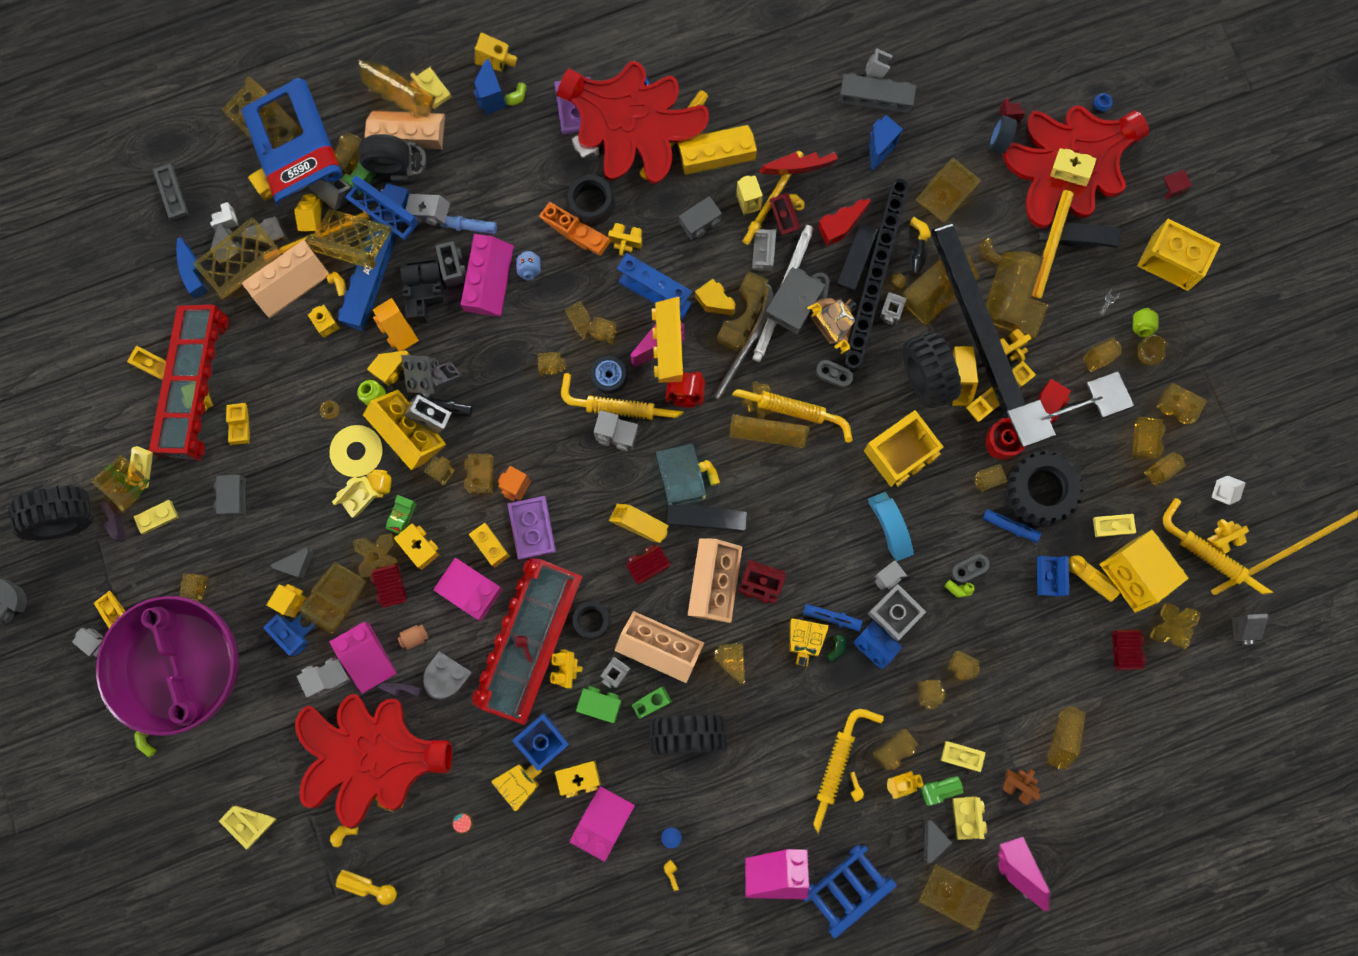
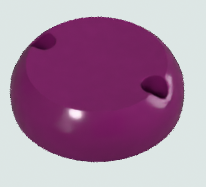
[96,596,239,736]

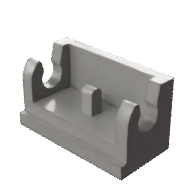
[752,229,776,272]

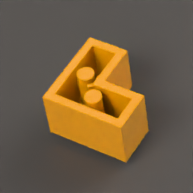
[373,298,419,351]

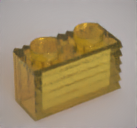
[1083,337,1122,372]
[1132,417,1165,460]
[1144,451,1186,486]

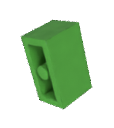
[576,686,622,723]

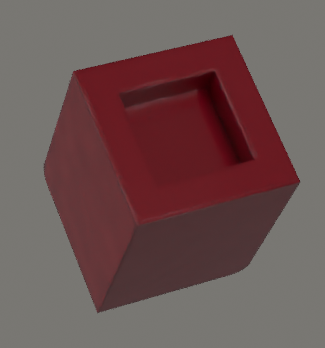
[1000,98,1025,123]
[1163,170,1192,200]

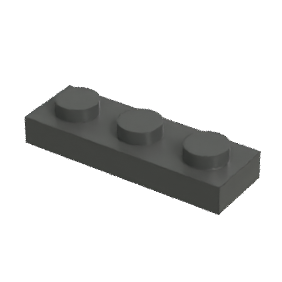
[153,164,189,221]

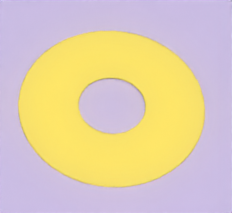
[330,425,382,477]

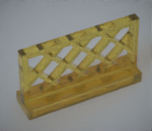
[222,76,303,153]
[305,209,392,269]
[193,217,284,300]
[729,415,810,448]

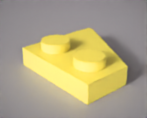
[219,806,276,849]

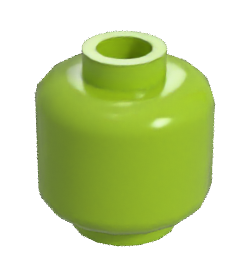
[1133,308,1159,337]
[357,380,386,406]

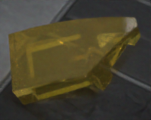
[564,301,590,340]

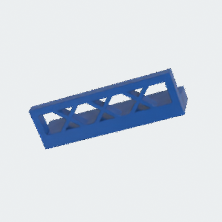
[345,175,419,241]

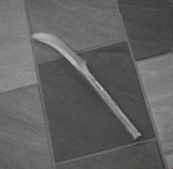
[713,282,773,401]

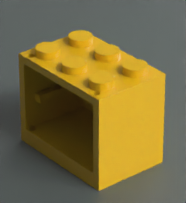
[1137,219,1220,291]
[864,410,943,487]
[1100,530,1189,613]

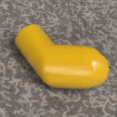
[789,194,805,211]
[699,460,720,486]
[330,825,358,847]

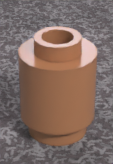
[398,625,429,650]

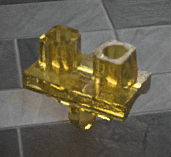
[741,382,774,420]

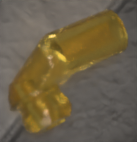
[981,238,1002,264]

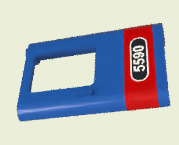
[241,78,343,206]

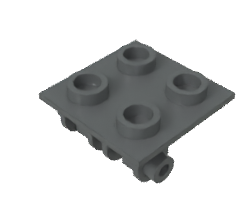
[401,355,439,394]

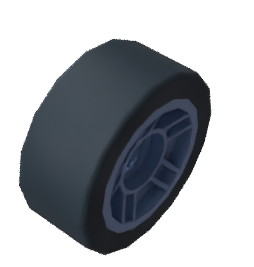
[989,115,1017,154]
[591,356,627,394]

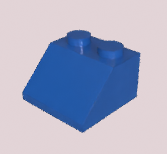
[473,59,506,115]
[869,115,903,170]
[512,712,569,771]

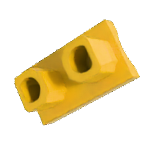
[608,223,642,256]
[1000,329,1031,363]
[1207,519,1249,554]
[550,649,583,688]
[887,771,923,799]

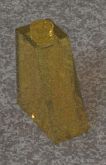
[1046,706,1086,770]

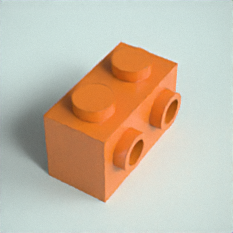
[498,466,531,502]

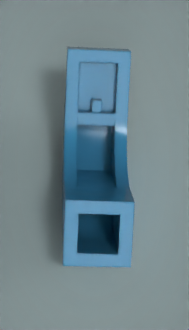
[868,492,914,562]

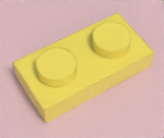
[128,446,153,489]
[134,500,179,535]
[1093,514,1136,537]
[941,741,986,772]

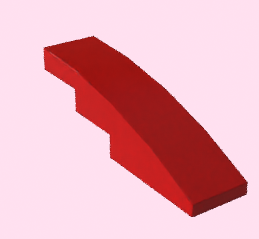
[760,152,838,175]

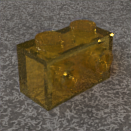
[334,131,363,176]
[1156,383,1207,424]
[464,454,493,495]
[872,729,919,771]

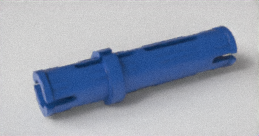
[982,508,1042,543]
[803,603,863,632]

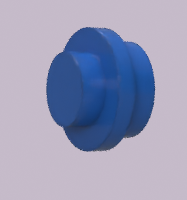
[1093,93,1112,112]
[661,827,681,848]

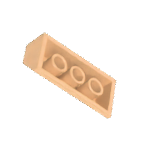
[365,111,445,149]
[242,240,329,318]
[688,539,742,623]
[615,611,704,683]

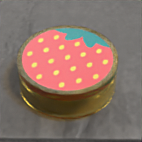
[452,813,473,834]

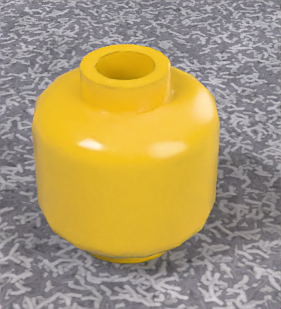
[366,470,392,498]

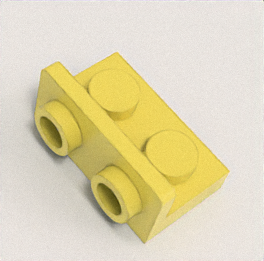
[410,67,452,109]
[332,476,378,518]
[952,797,987,840]

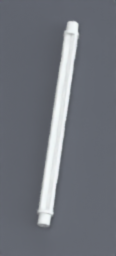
[752,225,813,362]

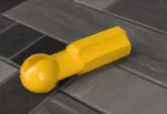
[1069,555,1120,602]
[336,870,397,905]

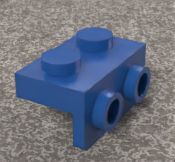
[1037,556,1070,597]
[853,621,902,669]

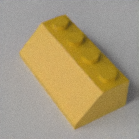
[677,125,757,175]
[652,297,683,383]
[363,390,446,470]

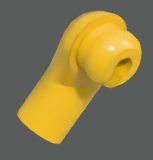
[909,217,931,242]
[327,272,347,296]

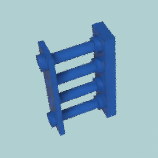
[617,253,692,320]
[803,845,897,939]

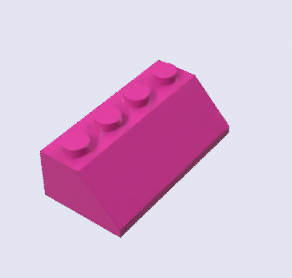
[461,234,514,317]

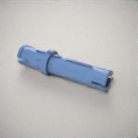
[440,216,497,234]

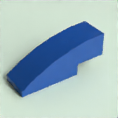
[176,237,208,299]

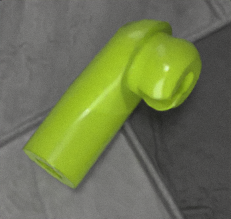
[504,83,526,106]
[944,580,975,598]
[134,731,156,758]

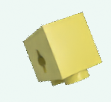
[1050,148,1096,187]
[736,176,763,215]

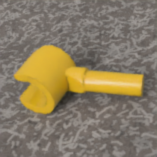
[850,772,864,802]
[664,860,679,891]

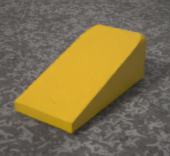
[127,345,166,380]
[94,591,126,629]

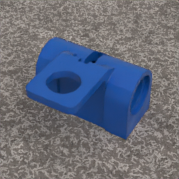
[263,609,319,656]

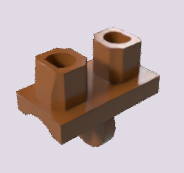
[1003,769,1041,805]

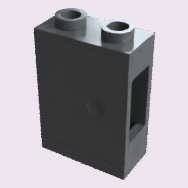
[765,267,825,335]

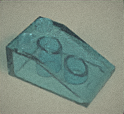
[656,443,706,505]

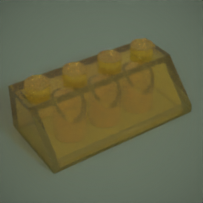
[358,60,436,118]
[901,251,980,326]
[986,251,1044,331]

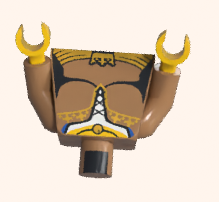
[807,298,857,354]

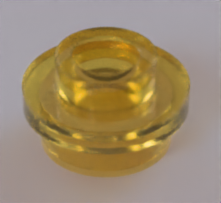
[890,273,908,290]
[320,400,339,419]

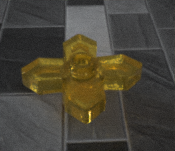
[353,533,400,578]
[1150,603,1201,649]

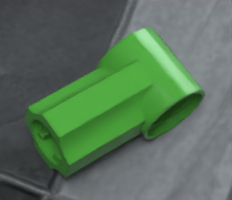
[920,776,963,806]

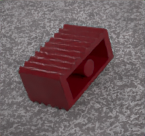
[769,193,801,235]
[625,544,671,586]
[370,563,408,608]
[1112,630,1146,671]

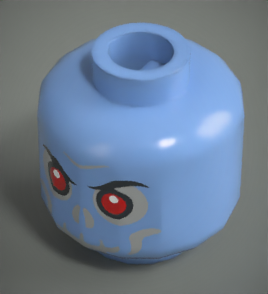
[516,251,541,280]

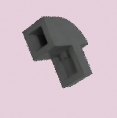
[0,579,27,625]

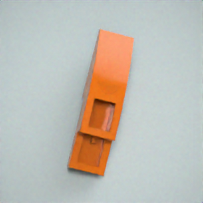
[539,202,611,256]

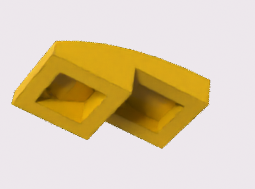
[226,403,250,445]

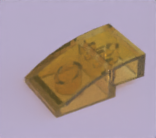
[916,157,981,223]
[299,562,367,635]
[919,864,993,931]

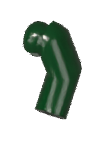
[826,633,846,663]

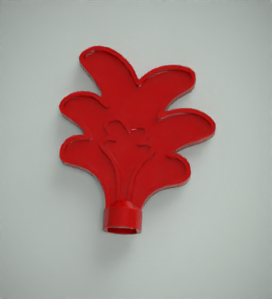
[556,61,709,184]
[1003,106,1149,229]
[295,694,453,829]

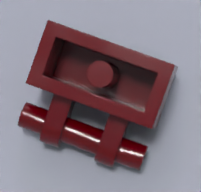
[738,559,785,604]

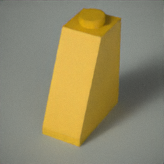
[952,346,978,406]
[609,504,669,543]

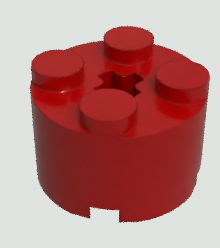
[665,372,706,408]
[985,418,1026,460]

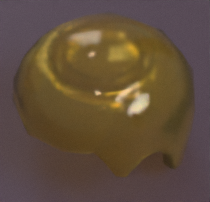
[1137,335,1167,366]

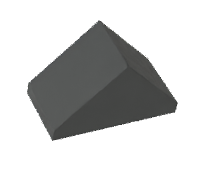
[271,548,313,579]
[924,819,952,863]

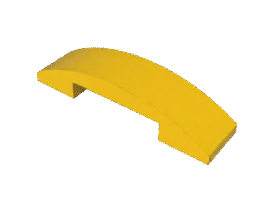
[966,361,1036,422]

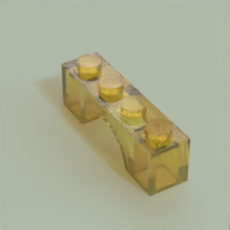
[717,271,770,351]

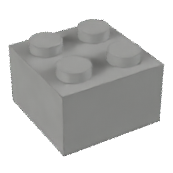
[867,584,926,641]

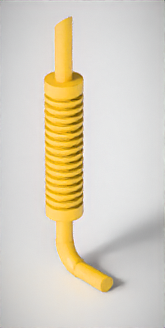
[561,373,684,420]
[732,389,853,443]
[1163,498,1274,595]
[813,709,884,834]

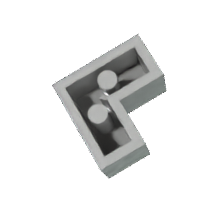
[593,411,639,451]
[297,657,353,699]

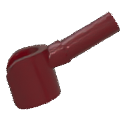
[515,636,532,662]

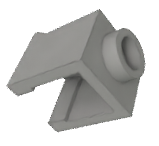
[865,48,892,80]
[879,292,907,324]
[874,560,907,590]
[72,628,104,657]
[601,657,630,689]

